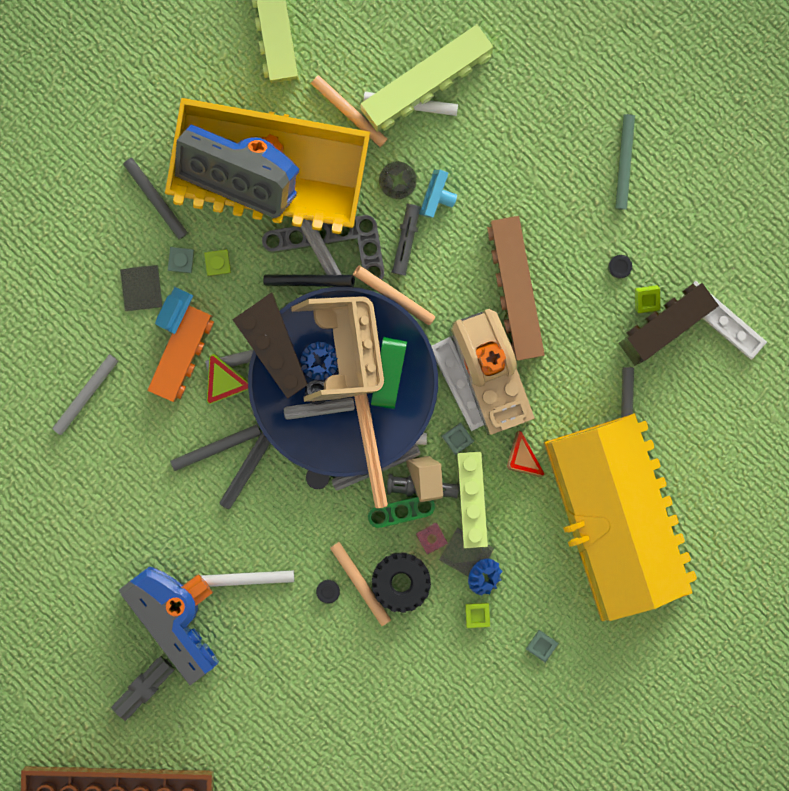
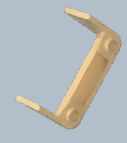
[291,297,384,402]

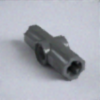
[111,656,175,721]

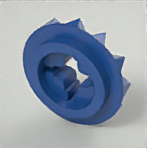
[301,342,338,380]
[468,559,503,596]

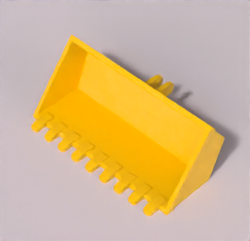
[165,98,370,234]
[544,413,697,621]

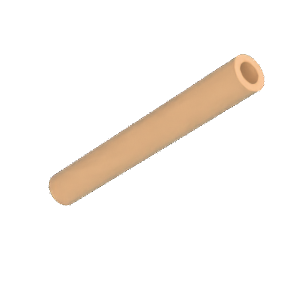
[311,75,388,147]
[353,266,435,326]
[330,542,391,626]

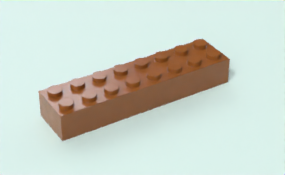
[21,766,214,791]

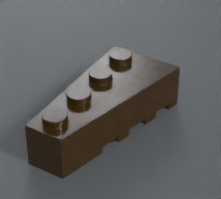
[618,283,719,366]
[233,292,308,399]

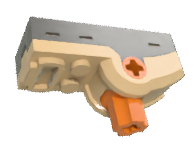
[449,309,535,435]

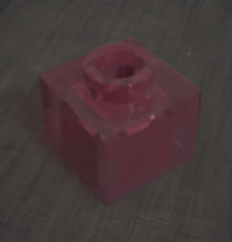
[416,522,448,554]

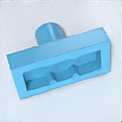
[419,170,457,218]

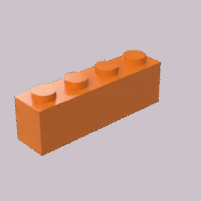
[147,306,214,402]

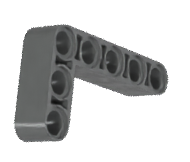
[262,215,384,280]

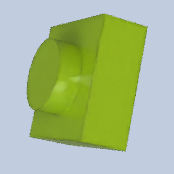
[204,249,231,276]
[635,285,661,314]
[465,603,490,628]

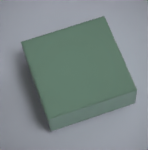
[442,423,474,455]
[526,630,559,663]

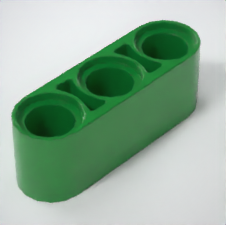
[371,337,407,409]
[368,496,435,528]

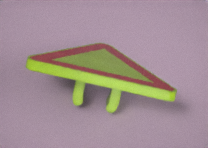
[207,354,248,404]

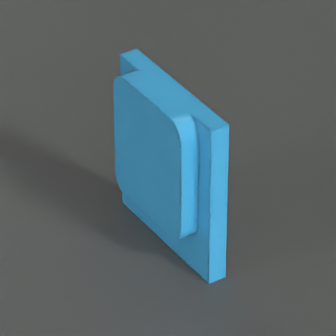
[155,287,193,334]

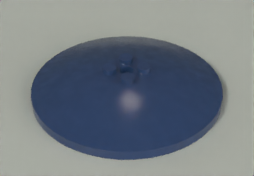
[248,287,438,477]

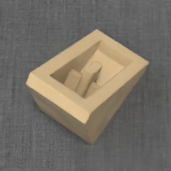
[406,456,443,502]

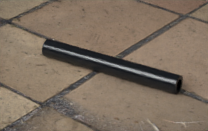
[263,274,355,287]

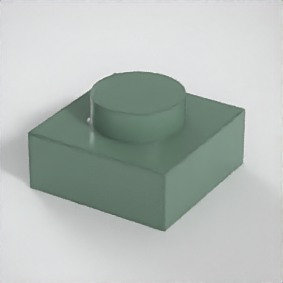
[168,247,194,273]

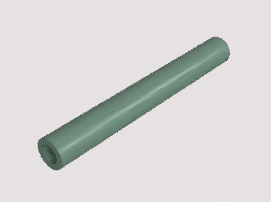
[615,114,635,210]

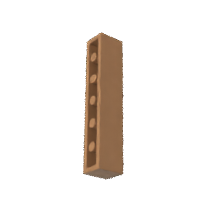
[487,216,545,361]

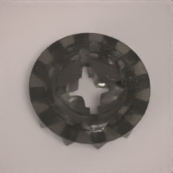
[379,161,417,199]

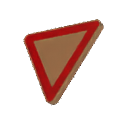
[507,430,545,477]

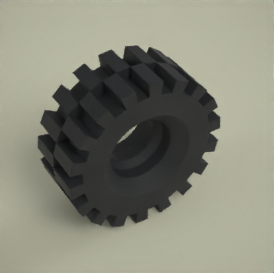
[372,552,431,613]

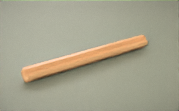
[354,394,388,509]

